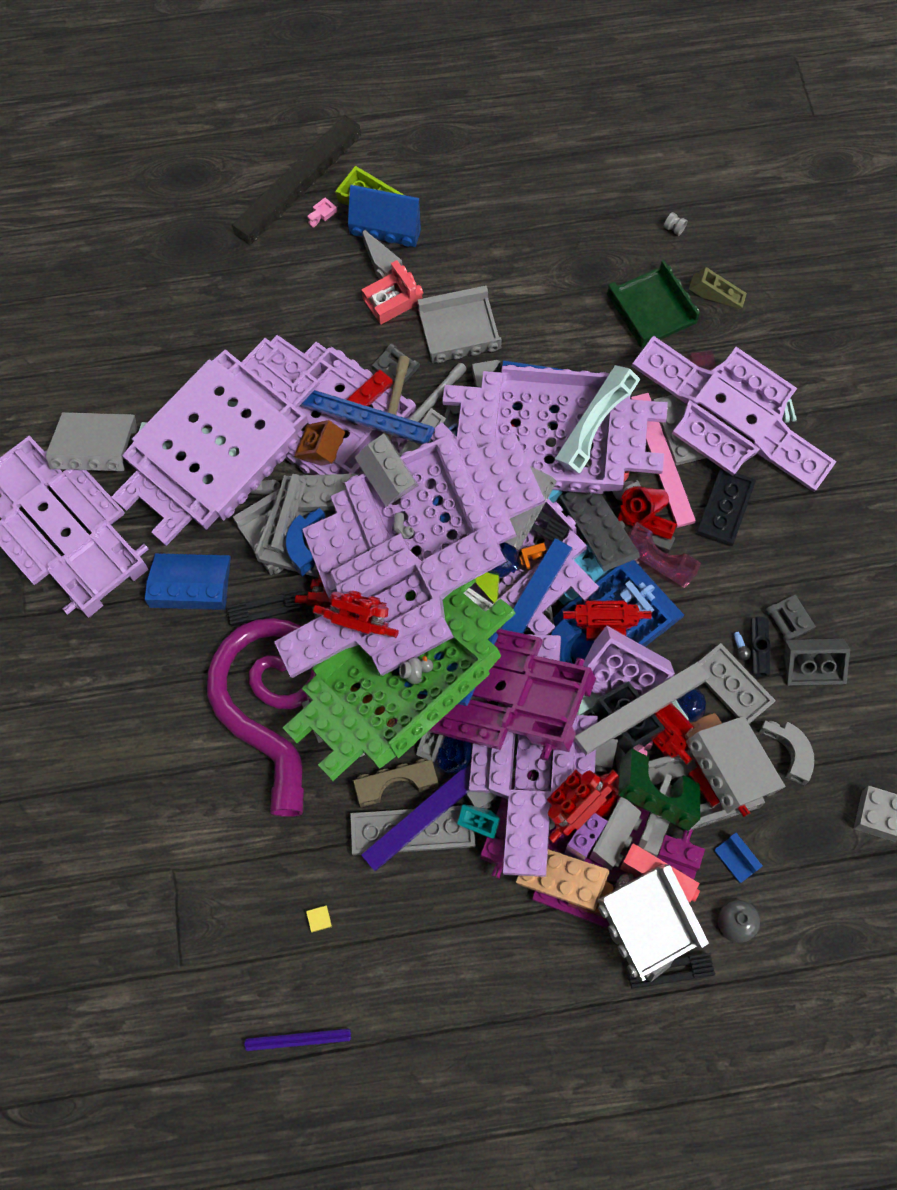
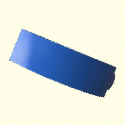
[286,508,326,576]
[551,619,584,664]

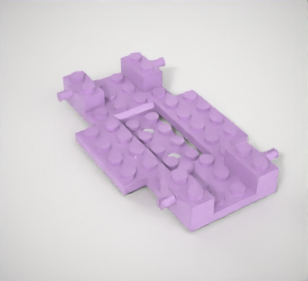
[0,436,149,618]

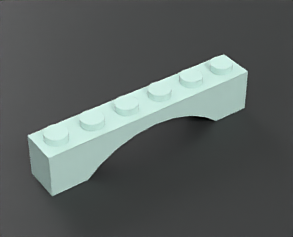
[555,365,640,474]

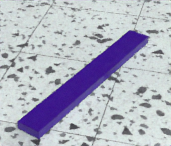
[361,762,471,871]

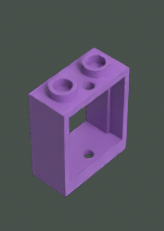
[564,813,608,861]

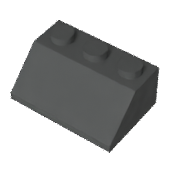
[784,639,850,686]

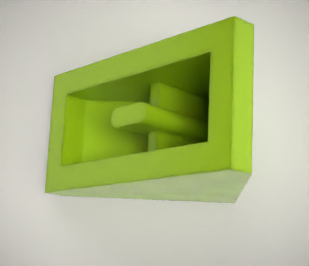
[475,572,500,604]

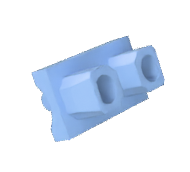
[620,580,655,612]

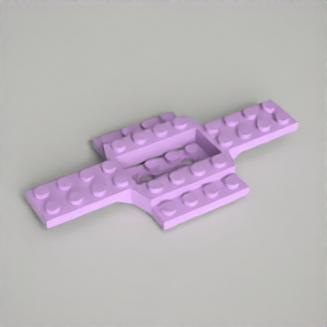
[632,336,836,492]
[274,525,506,678]
[469,635,598,877]

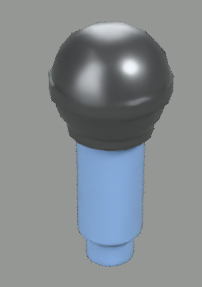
[734,632,751,660]

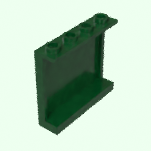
[607,260,700,349]

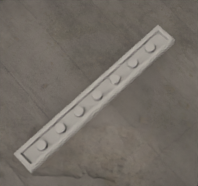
[574,662,710,756]

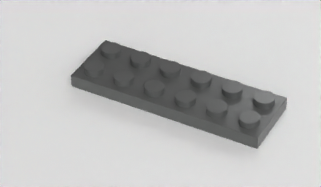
[560,491,640,572]

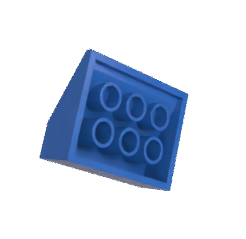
[348,185,421,247]
[145,553,231,610]

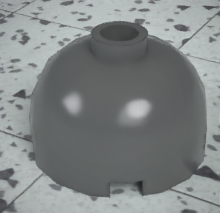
[717,900,761,944]

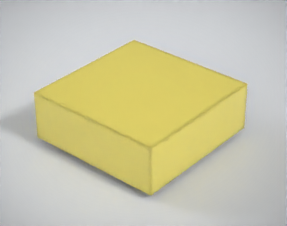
[306,906,332,932]

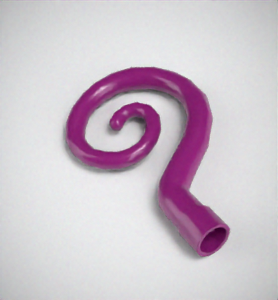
[207,618,316,817]

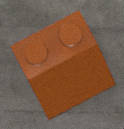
[294,420,345,466]

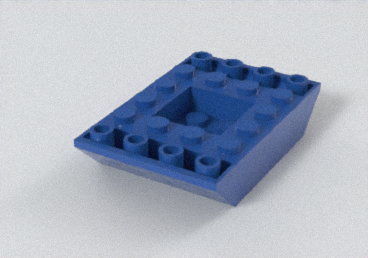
[550,560,684,662]

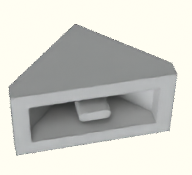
[472,360,500,388]
[416,732,446,762]

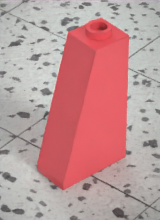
[620,844,700,903]

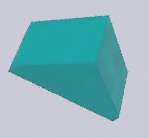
[457,804,500,839]

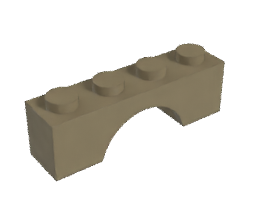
[354,758,438,808]

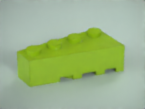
[335,166,404,206]

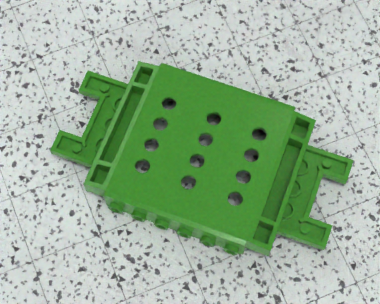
[283,579,516,781]

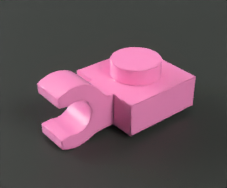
[307,198,337,227]

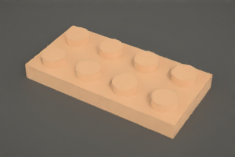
[516,849,609,911]

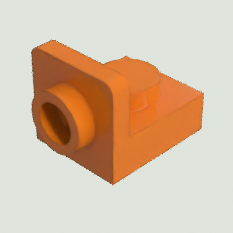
[519,543,547,571]

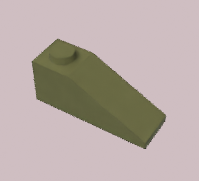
[689,267,747,309]

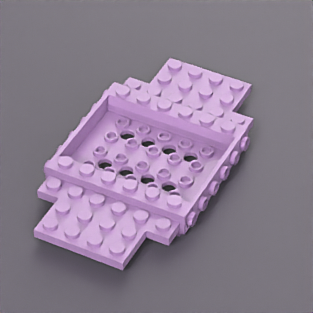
[245,335,424,505]
[302,432,546,598]

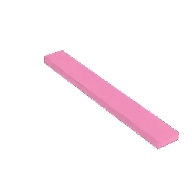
[631,393,696,528]

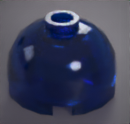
[487,542,519,578]
[676,688,706,723]
[437,737,473,775]

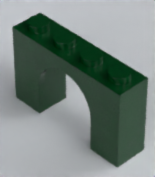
[618,748,700,831]

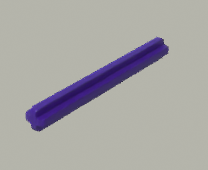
[245,1029,351,1051]

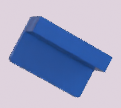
[714,833,763,883]

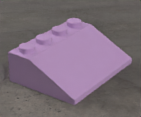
[583,626,675,696]

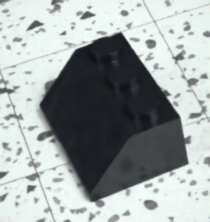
[592,681,665,755]

